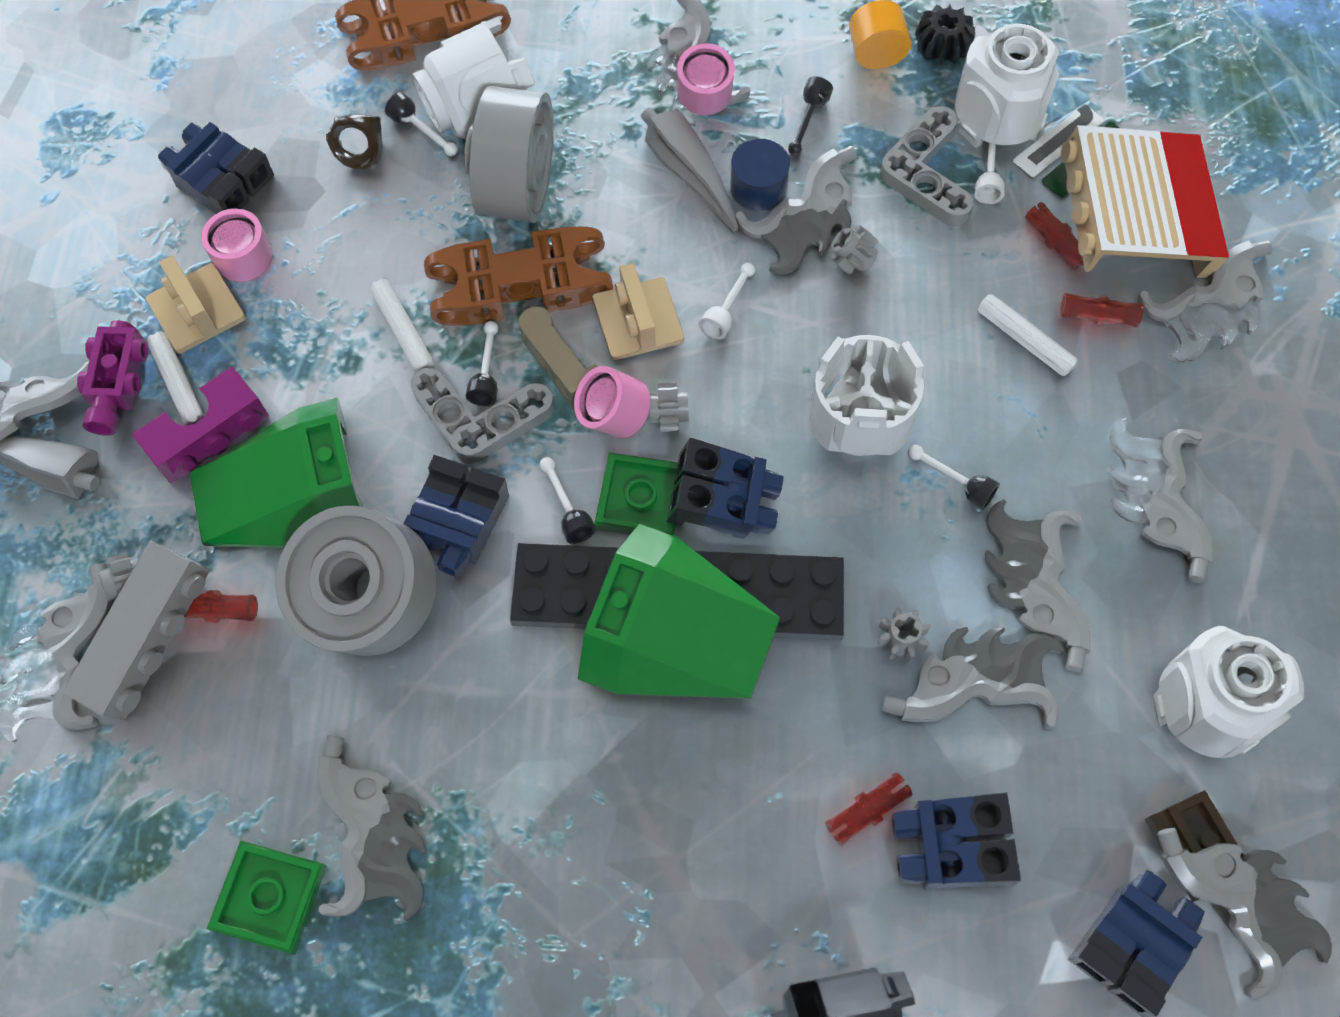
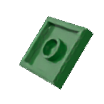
[594,452,678,536]
[206,840,327,955]

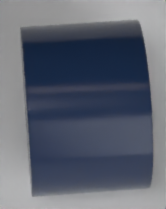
[730,139,790,211]

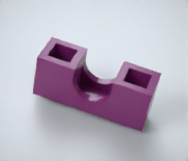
[131,366,269,484]

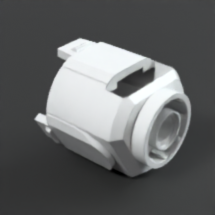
[412,17,535,140]
[955,24,1060,148]
[810,335,924,456]
[1153,626,1304,758]

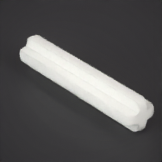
[370,278,434,372]
[978,294,1078,376]
[147,331,205,425]

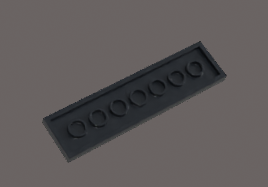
[510,543,844,641]

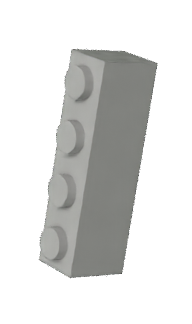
[62,540,210,720]

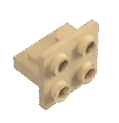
[146,255,246,354]
[593,263,684,361]

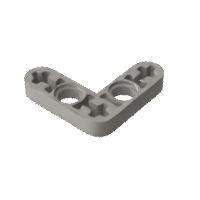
[880,106,973,226]
[411,368,554,464]

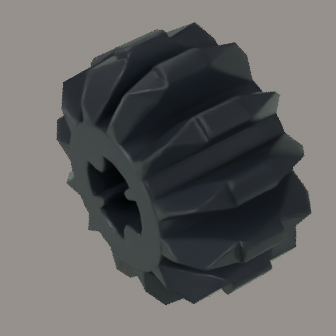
[915,4,976,64]

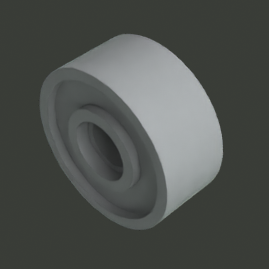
[465,86,554,223]
[276,506,437,656]

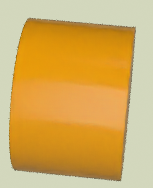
[849,0,911,70]

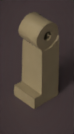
[519,306,598,410]

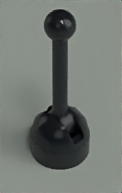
[788,76,833,156]

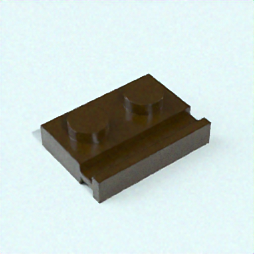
[1144,790,1244,902]

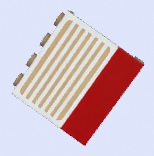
[1061,125,1229,279]

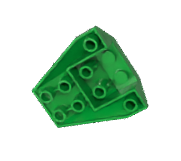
[189,397,363,548]
[577,524,781,699]

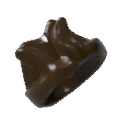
[326,114,383,169]

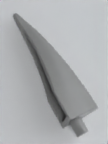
[641,107,738,232]
[0,435,100,499]

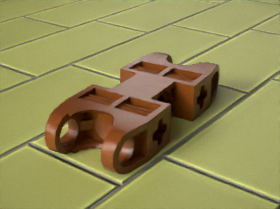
[335,0,511,71]
[424,226,613,326]

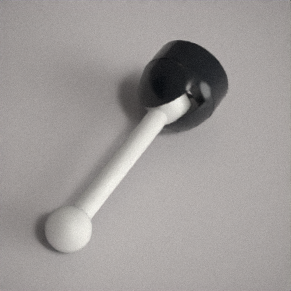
[384,92,458,157]
[465,321,499,406]
[908,445,1000,510]
[540,457,596,544]

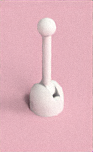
[975,143,1005,204]
[699,263,755,340]

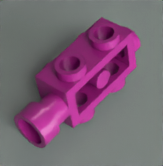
[77,320,148,436]

